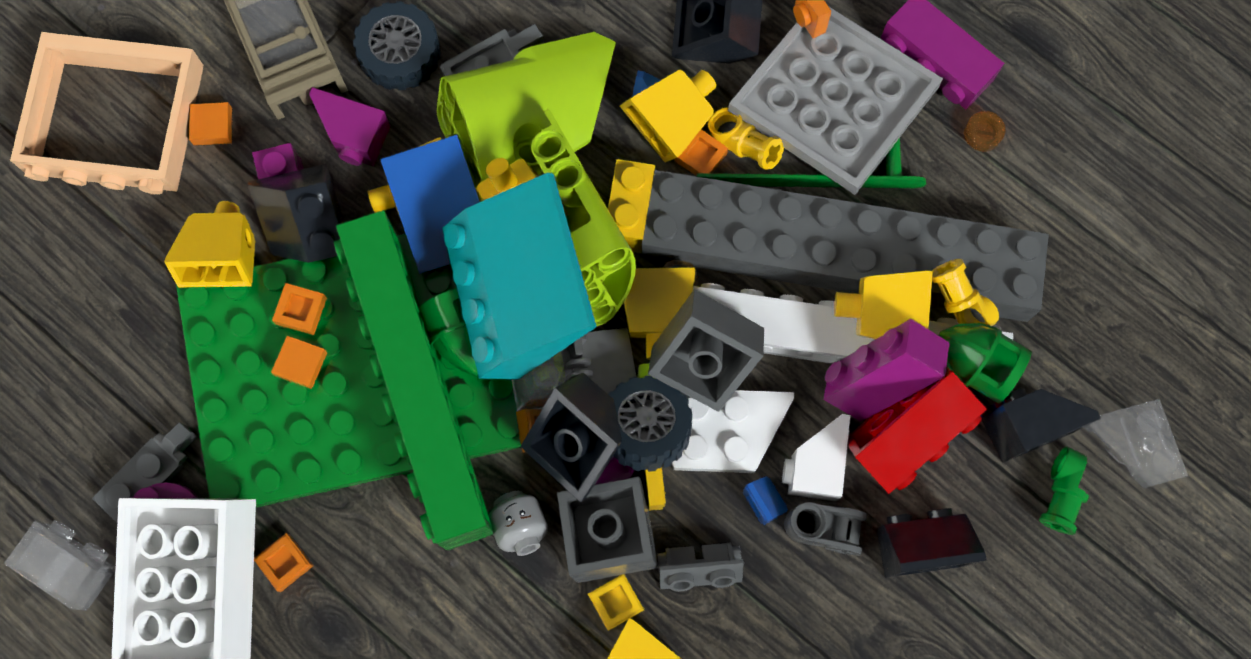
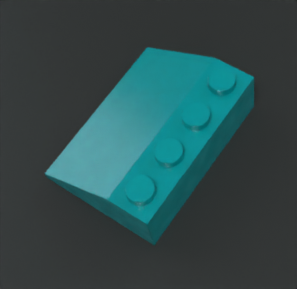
[442,173,597,379]

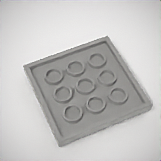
[728,6,943,195]

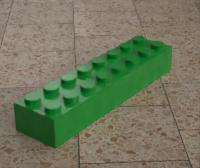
[334,210,494,551]

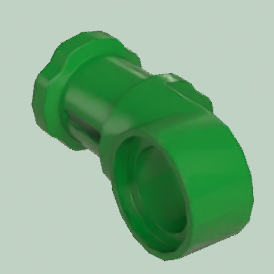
[1039,446,1089,535]

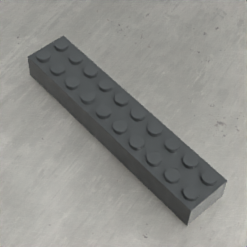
[641,170,1049,322]

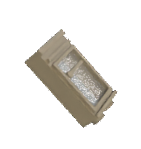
[224,0,348,120]

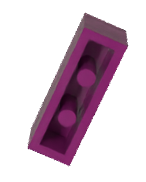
[880,0,1005,110]
[823,319,949,421]

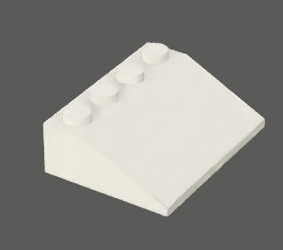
[112,498,256,659]

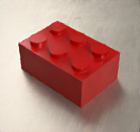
[848,366,987,494]

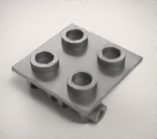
[553,328,636,394]

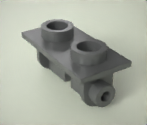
[657,542,744,592]

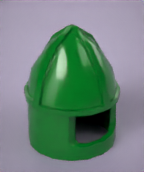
[419,288,478,375]
[938,323,1032,403]

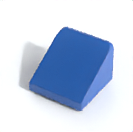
[742,477,788,525]

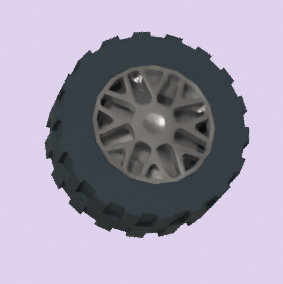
[353,1,441,91]
[608,376,693,472]

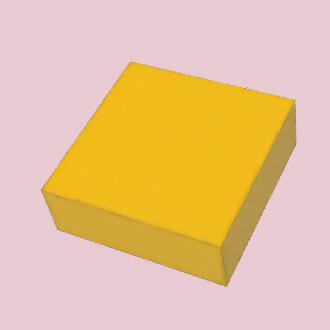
[644,467,666,511]
[588,574,644,631]

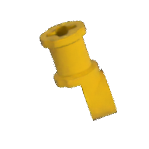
[708,108,784,170]
[932,259,999,326]

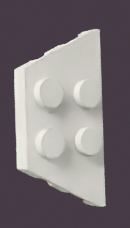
[671,390,794,473]

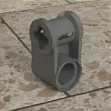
[784,502,867,556]

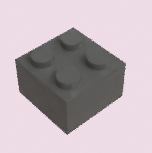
[648,289,764,412]
[557,477,658,583]

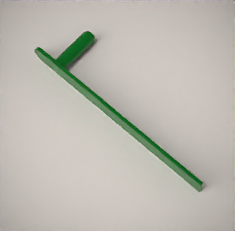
[696,138,926,188]

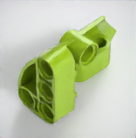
[437,32,616,189]
[531,109,636,326]

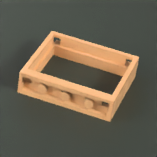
[10,32,204,194]

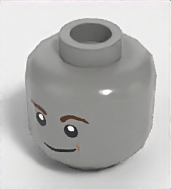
[489,491,548,556]

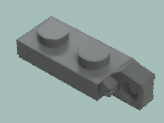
[439,24,544,76]
[92,422,198,523]

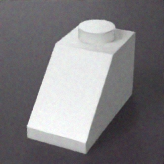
[782,414,850,501]

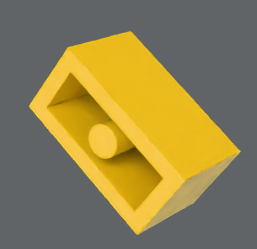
[608,159,655,253]

